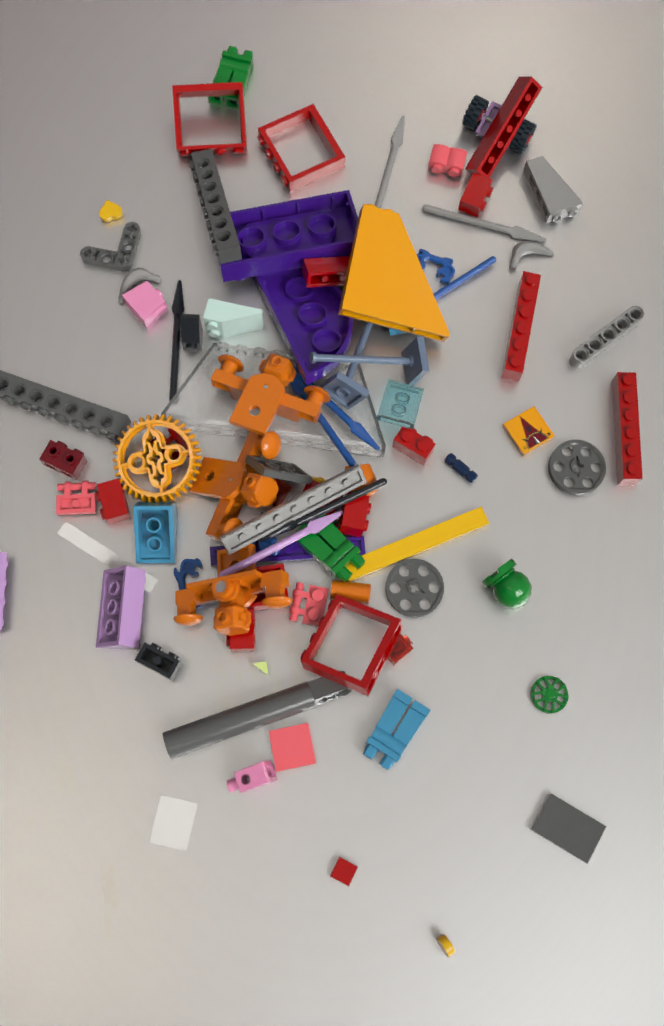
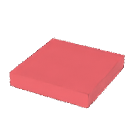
[269,723,316,772]

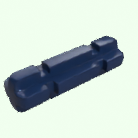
[444,453,478,483]

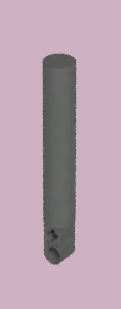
[162,671,352,759]

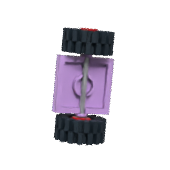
[462,95,537,155]

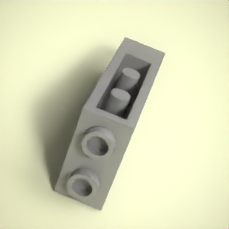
[523,156,583,223]

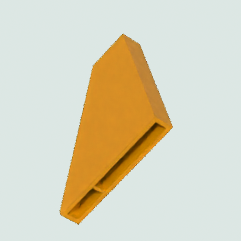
[338,204,450,342]

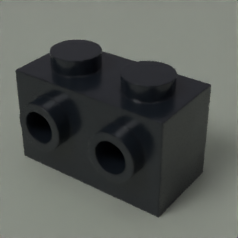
[135,642,182,681]

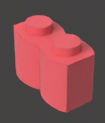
[428,144,467,177]

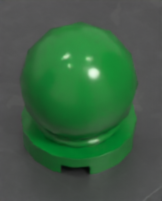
[482,559,532,609]

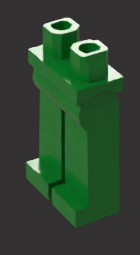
[208,46,254,110]
[293,514,365,582]

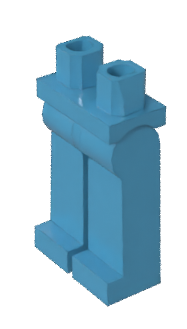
[363,689,431,770]

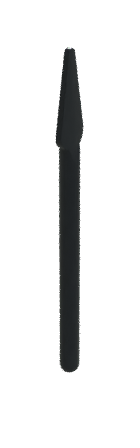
[169,280,184,403]
[260,478,387,542]

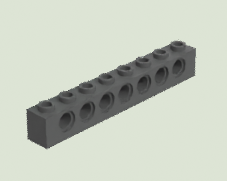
[189,149,242,264]
[0,370,131,441]

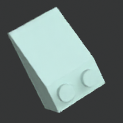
[203,298,264,338]

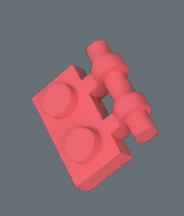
[56,480,97,516]
[289,582,329,627]

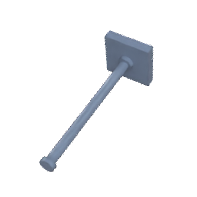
[320,322,373,410]
[309,336,429,386]

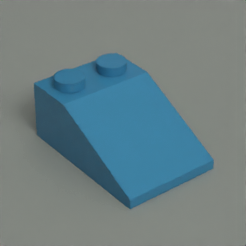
[133,502,177,563]

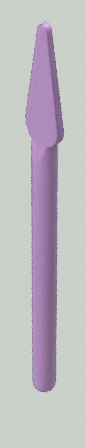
[219,511,343,577]

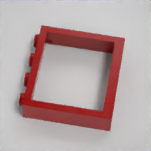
[172,82,247,157]
[257,104,346,192]
[300,594,403,696]

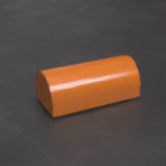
[330,580,371,604]

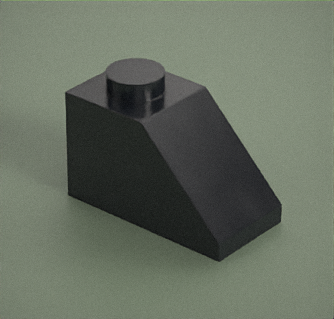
[180,314,203,352]

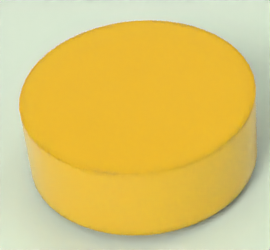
[436,934,455,958]

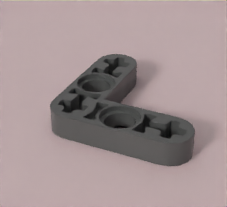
[80,222,141,272]

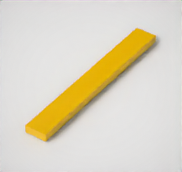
[346,506,489,582]

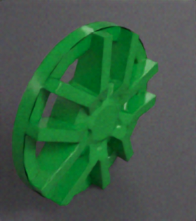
[531,676,569,714]

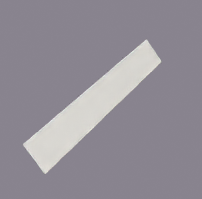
[57,521,159,593]

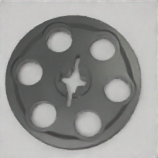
[548,440,606,496]
[385,559,444,618]

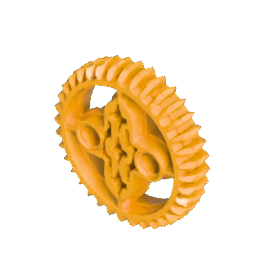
[112,414,202,503]

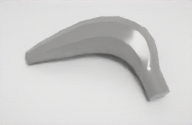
[509,241,554,270]
[118,268,160,305]

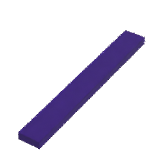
[210,536,366,567]

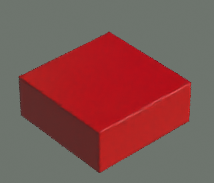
[330,857,358,887]

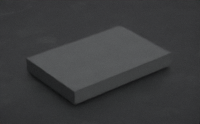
[245,455,313,485]
[532,794,606,864]

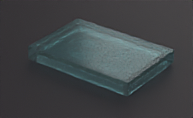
[376,379,424,429]

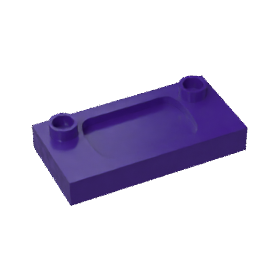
[218,190,358,282]

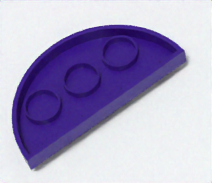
[253,268,353,385]

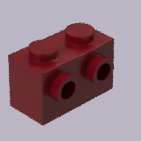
[39,440,88,481]

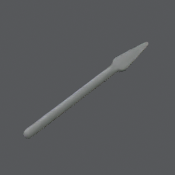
[375,115,405,208]
[422,205,546,242]

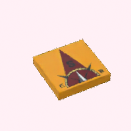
[502,406,555,456]

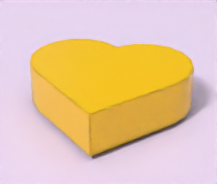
[99,200,123,222]

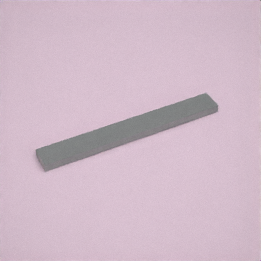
[220,464,367,555]

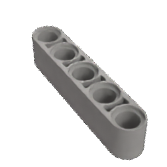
[569,306,644,369]

